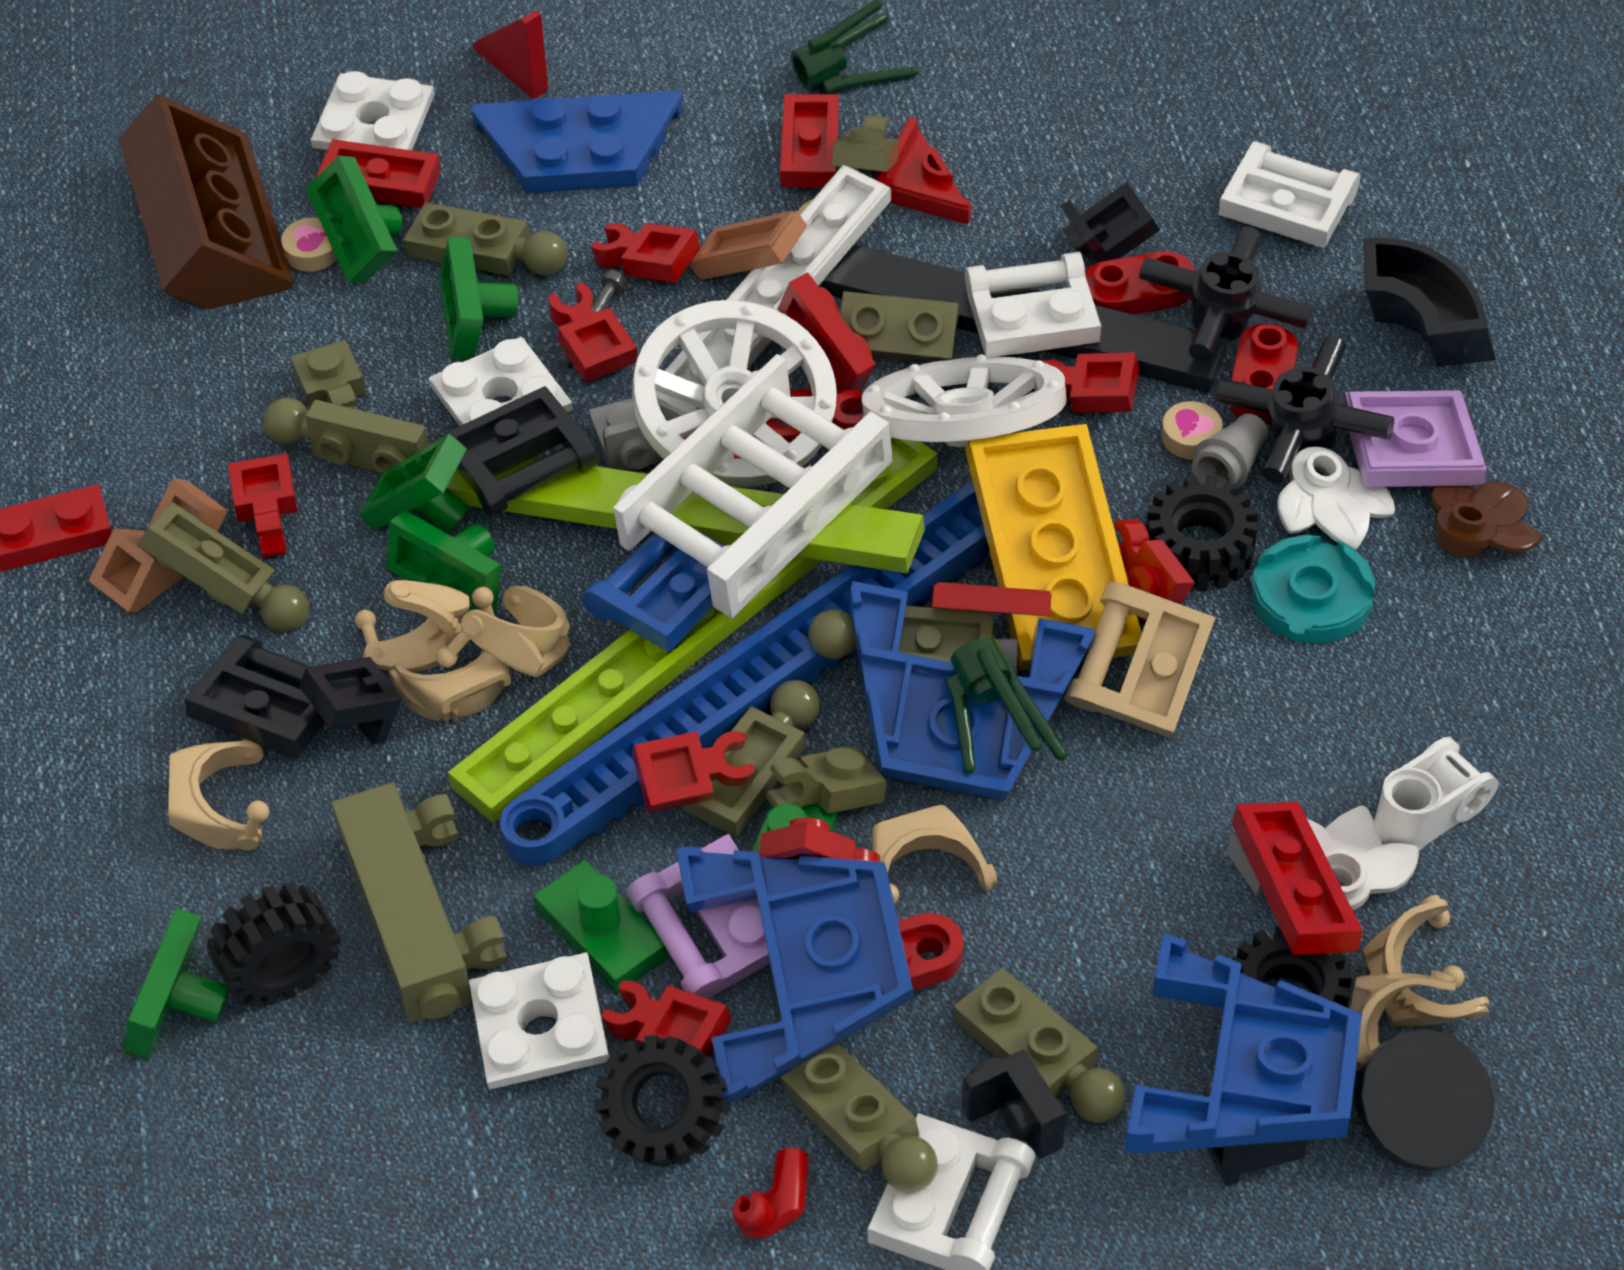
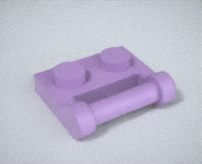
[625,833,770,999]

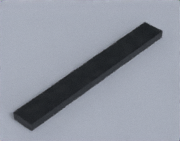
[819,244,1228,393]

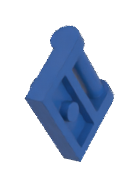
[582,531,724,652]

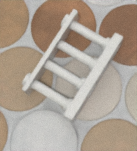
[613,354,893,619]

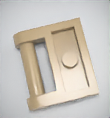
[1064,582,1216,738]

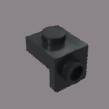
[1061,182,1161,262]

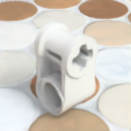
[1374,737,1498,850]

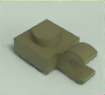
[832,115,899,172]
[290,340,366,409]
[766,746,887,814]

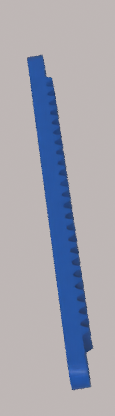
[500,481,990,866]

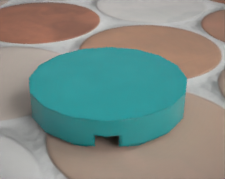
[1250,535,1375,644]

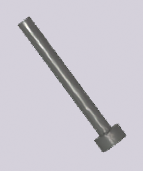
[558,270,627,367]

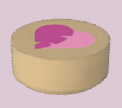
[281,217,337,272]
[1161,401,1222,460]

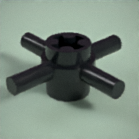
[1139,226,1313,361]
[1216,336,1395,484]

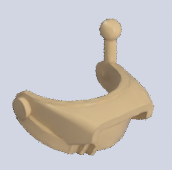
[355,580,469,673]
[436,585,571,678]
[388,587,511,722]
[168,739,269,851]
[872,805,997,903]
[1362,895,1491,1026]
[1350,965,1464,1071]

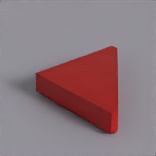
[472,11,549,99]
[874,117,972,224]
[932,582,1052,616]

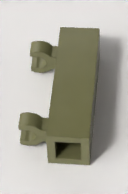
[331,782,508,1024]

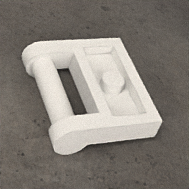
[1219,141,1361,248]
[965,252,1101,358]
[868,1113,1036,1270]

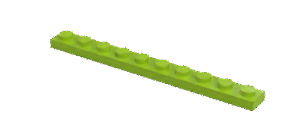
[448,437,938,824]

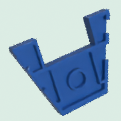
[848,581,1095,801]
[676,846,915,1103]
[1124,934,1362,1154]

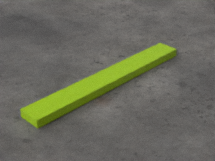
[447,457,925,573]

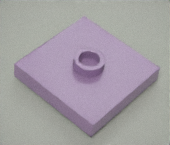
[1342,390,1487,487]

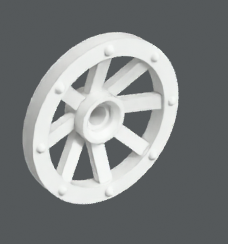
[632,300,837,487]
[862,354,1067,447]

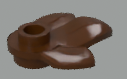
[1430,482,1542,557]

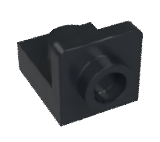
[299,657,402,744]
[962,1049,1066,1160]

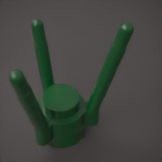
[791,0,918,94]
[945,637,1067,774]

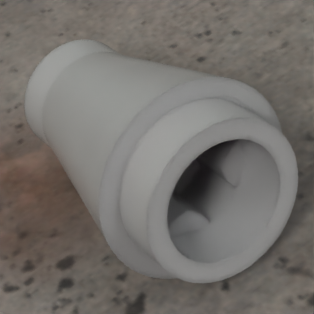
[1192,414,1269,489]

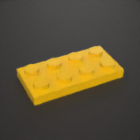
[965,424,1142,671]

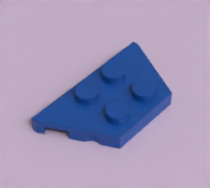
[471,90,683,193]

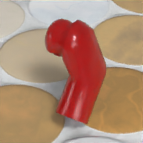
[732,1148,809,1239]

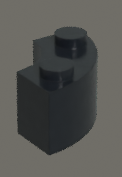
[1363,238,1496,367]

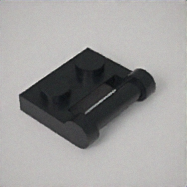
[440,386,599,516]
[185,634,325,758]

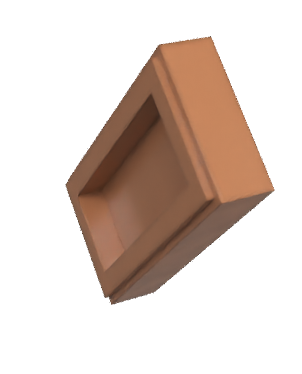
[689,211,807,280]

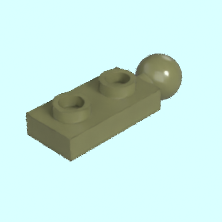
[403,202,568,276]
[838,291,960,363]
[263,397,428,474]
[138,502,310,633]
[808,606,994,662]
[682,680,820,838]
[953,967,1126,1123]
[781,1043,938,1193]

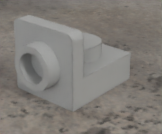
[588,398,664,471]

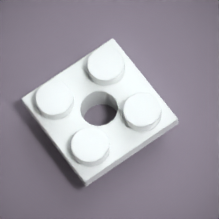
[311,71,435,150]
[429,336,573,426]
[469,952,609,1090]

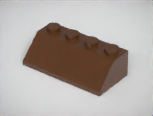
[119,93,294,309]

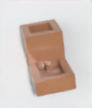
[88,479,228,613]

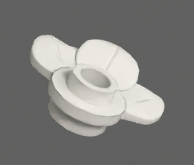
[1277,447,1395,551]
[1307,806,1419,910]

